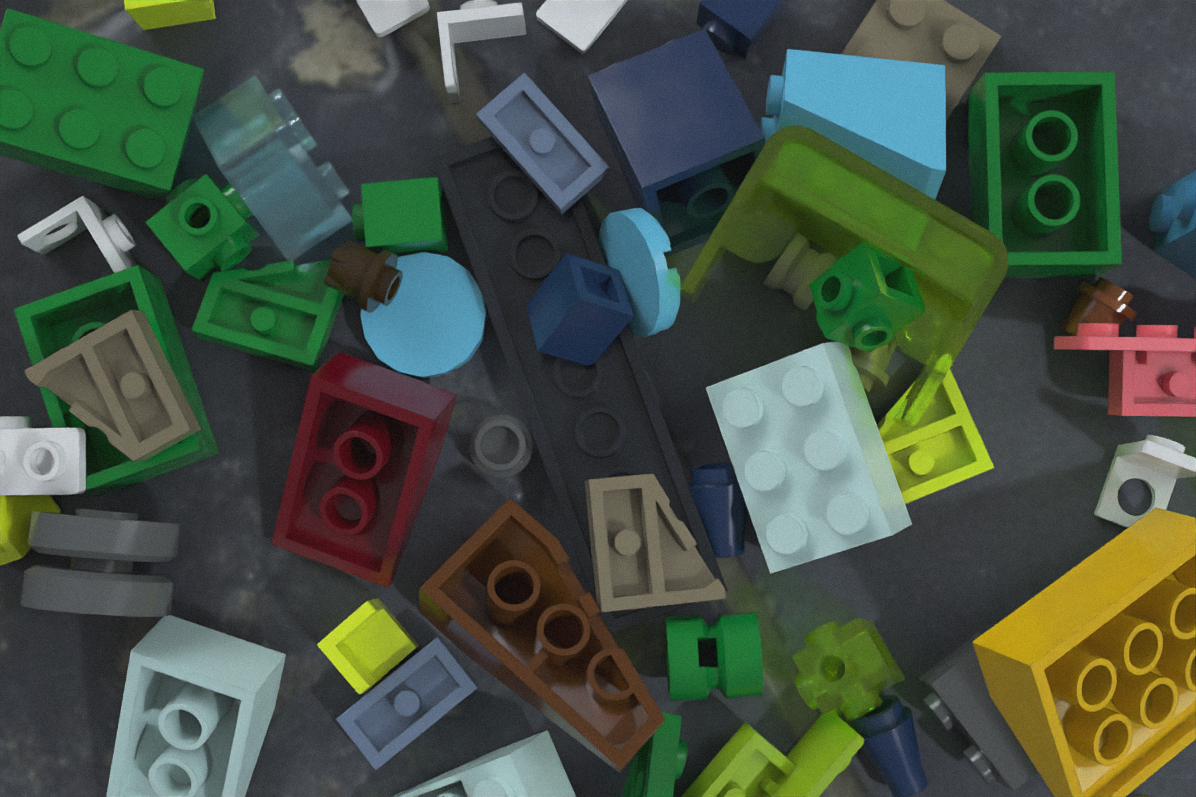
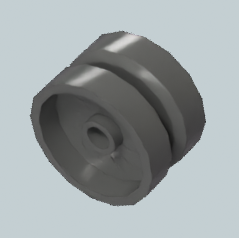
[20,508,180,617]

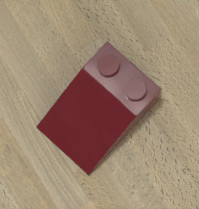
[271,352,457,588]

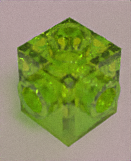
[791,617,905,721]

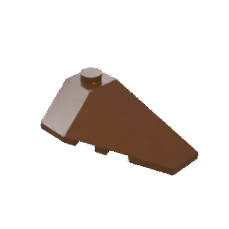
[419,498,665,773]

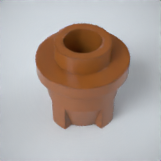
[1060,277,1137,353]

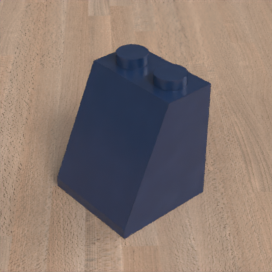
[588,28,774,257]

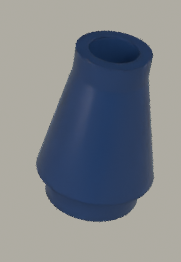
[688,462,747,558]
[850,695,929,797]

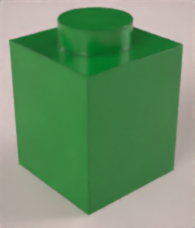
[352,177,449,256]

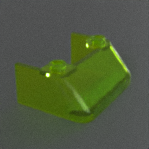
[680,126,1008,427]

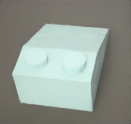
[106,615,286,797]

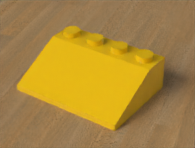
[972,507,1196,797]

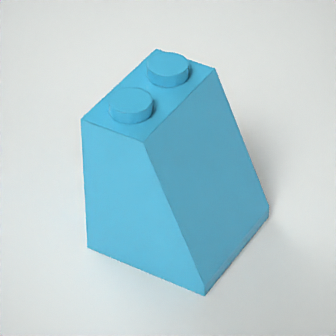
[760,49,946,249]

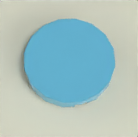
[598,208,681,337]
[360,252,488,379]

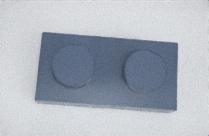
[476,72,609,215]
[336,636,480,770]

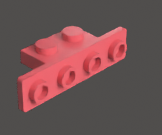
[1054,323,1196,417]

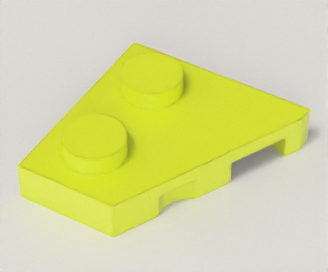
[877,355,994,504]

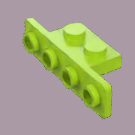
[681,709,864,797]

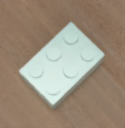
[706,342,912,574]

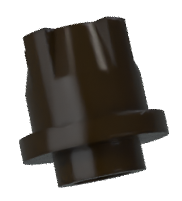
[324,240,403,313]

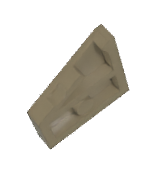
[24,310,201,461]
[584,474,726,612]

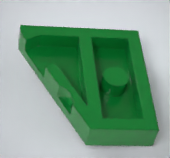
[191,259,344,372]

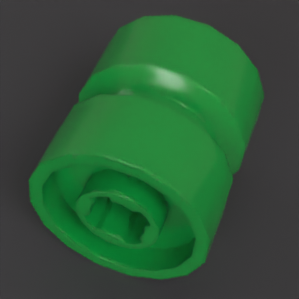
[664,612,763,702]

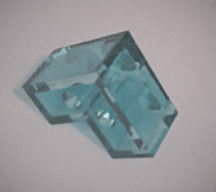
[192,75,353,262]

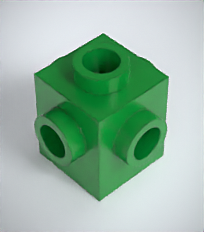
[145,174,260,282]
[809,240,927,353]

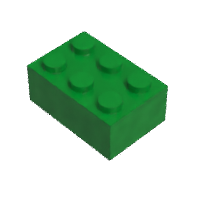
[0,8,204,203]
[967,72,1122,278]
[14,265,219,497]

